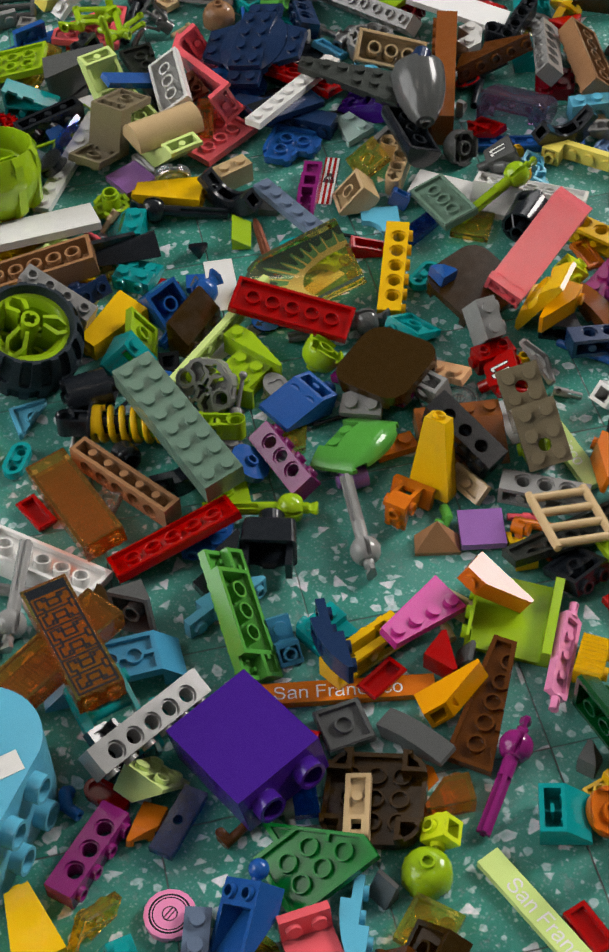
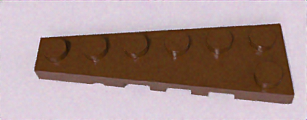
[447,634,517,777]

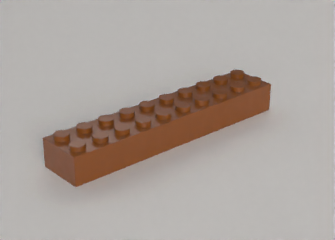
[428,11,458,145]

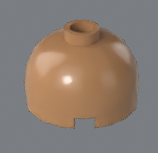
[202,0,236,31]

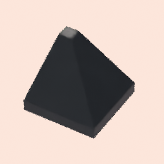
[158,351,180,372]

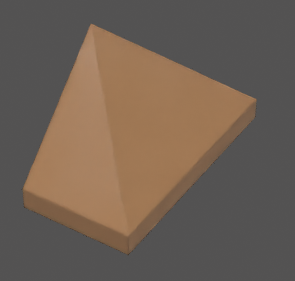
[414,521,461,556]

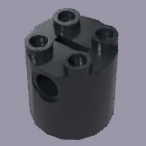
[502,189,548,242]
[58,367,119,410]

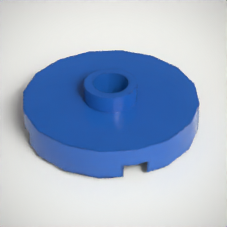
[231,444,269,483]

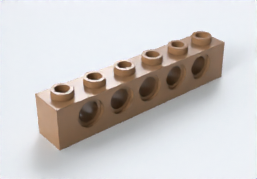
[69,436,182,527]

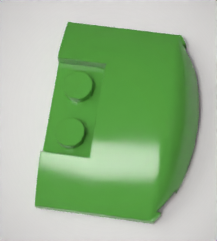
[310,417,399,475]

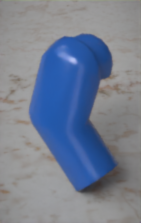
[58,785,84,822]

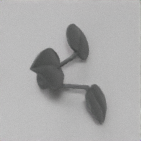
[131,0,175,47]

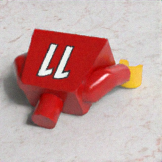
[477,348,530,398]

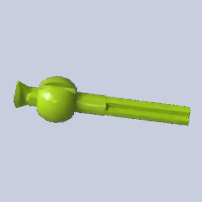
[462,156,537,225]
[202,493,319,523]

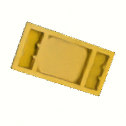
[514,261,577,330]

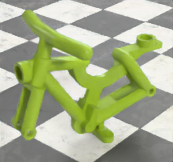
[58,0,146,51]

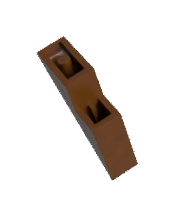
[456,33,533,84]

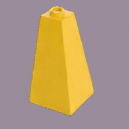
[3,881,68,952]

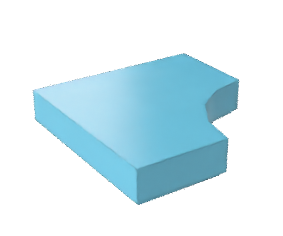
[360,206,400,236]

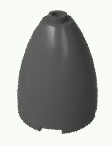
[390,53,446,129]

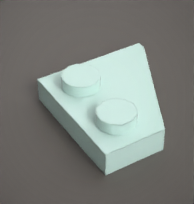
[338,111,374,147]

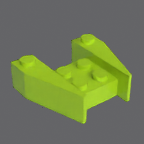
[186,323,282,409]

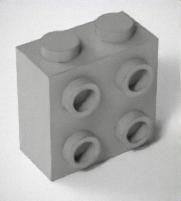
[462,295,507,346]

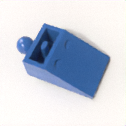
[258,370,338,433]
[209,858,285,952]

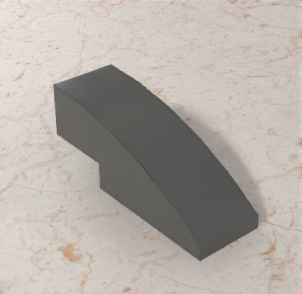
[376,708,456,767]

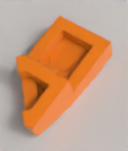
[126,801,168,847]

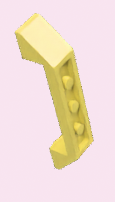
[541,140,609,172]

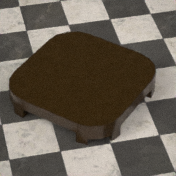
[426,245,513,328]
[336,327,437,410]
[319,746,429,850]

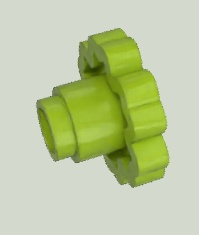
[93,187,130,220]

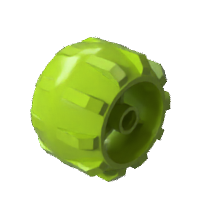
[0,126,43,224]

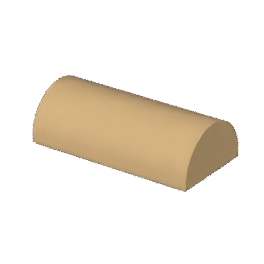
[353,27,428,70]
[122,101,204,154]

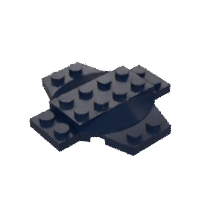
[202,3,308,89]

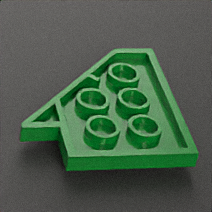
[253,822,381,913]

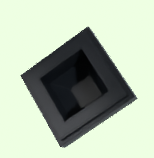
[188,242,208,259]

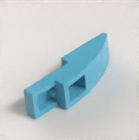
[183,575,267,640]
[339,874,374,952]

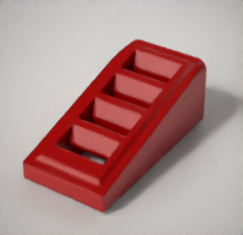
[347,235,384,258]

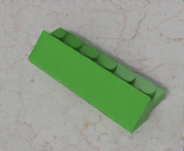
[197,547,284,684]

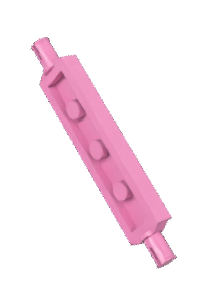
[544,601,582,713]

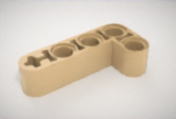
[380,134,411,196]

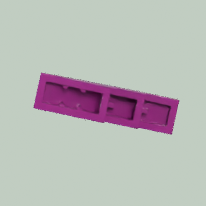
[296,160,323,215]

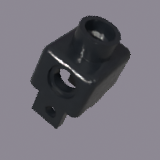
[239,508,297,579]

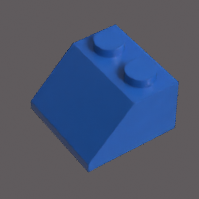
[137,276,188,331]

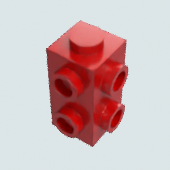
[468,336,517,376]

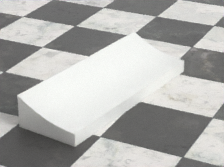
[471,170,589,206]
[0,524,113,610]

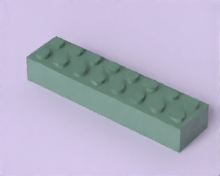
[112,351,245,503]

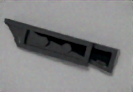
[91,230,161,267]

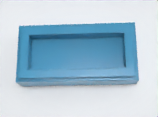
[311,38,349,61]

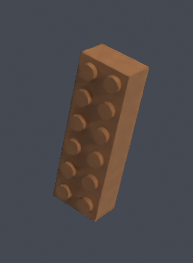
[558,16,609,95]
[0,233,101,288]

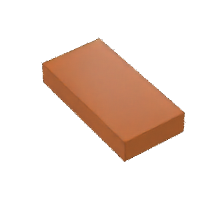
[569,238,605,271]

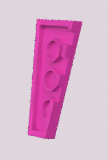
[379,575,466,650]

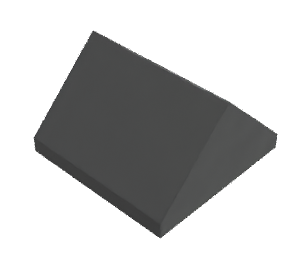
[106,579,157,633]

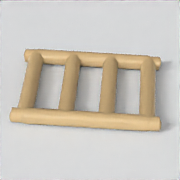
[524,484,609,552]

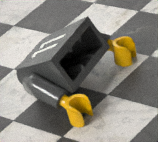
[477,135,532,179]

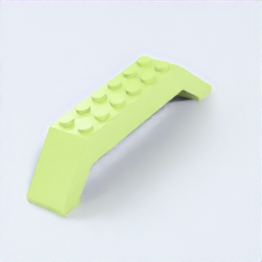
[77,45,203,168]

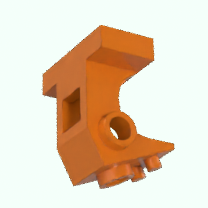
[383,474,437,531]

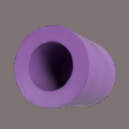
[335,465,370,491]

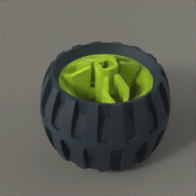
[0,282,84,400]

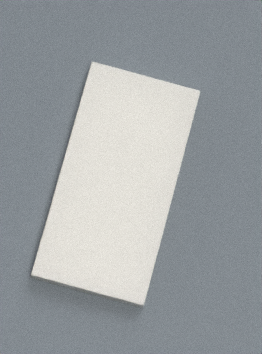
[0,203,102,252]

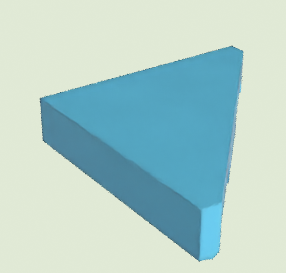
[8,398,47,440]

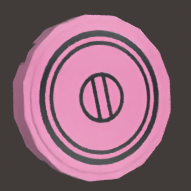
[143,889,195,943]

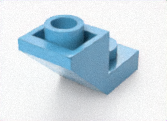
[265,612,304,668]

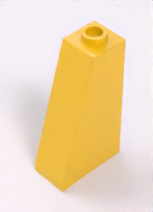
[131,176,207,207]
[83,290,149,361]
[410,410,456,503]

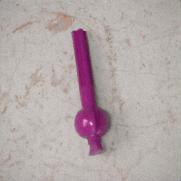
[476,715,534,837]

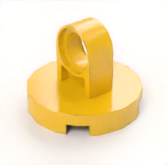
[550,0,582,18]

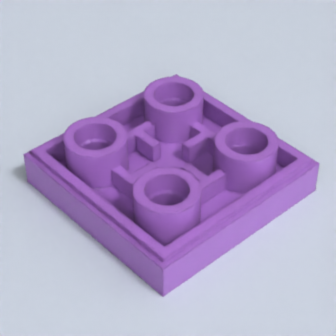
[105,160,157,198]
[456,508,507,550]

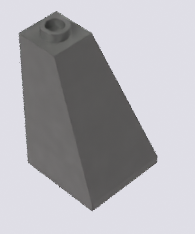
[42,43,104,101]

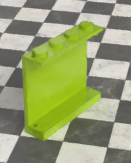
[460,577,565,668]

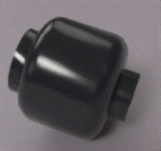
[110,440,142,469]

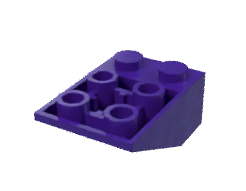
[337,92,399,123]

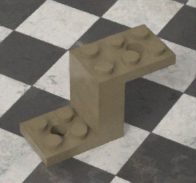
[68,88,151,171]
[494,359,573,472]

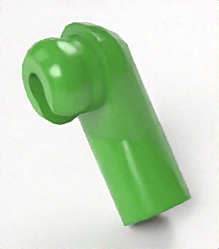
[434,503,453,527]

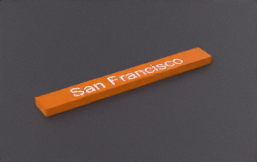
[261,673,435,708]

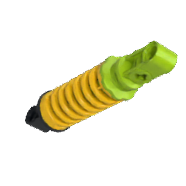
[55,403,246,444]

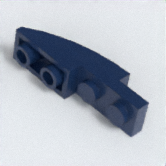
[310,598,358,684]

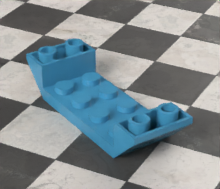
[38,630,187,713]

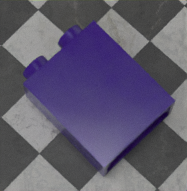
[166,669,329,832]

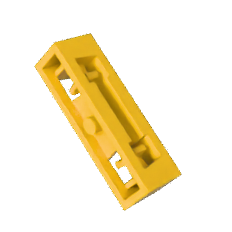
[319,610,406,690]

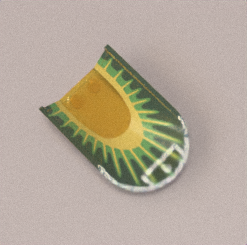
[245,218,367,300]

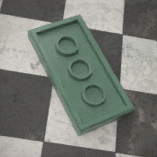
[409,173,479,231]

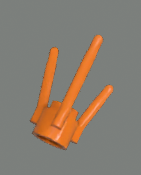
[510,516,553,562]

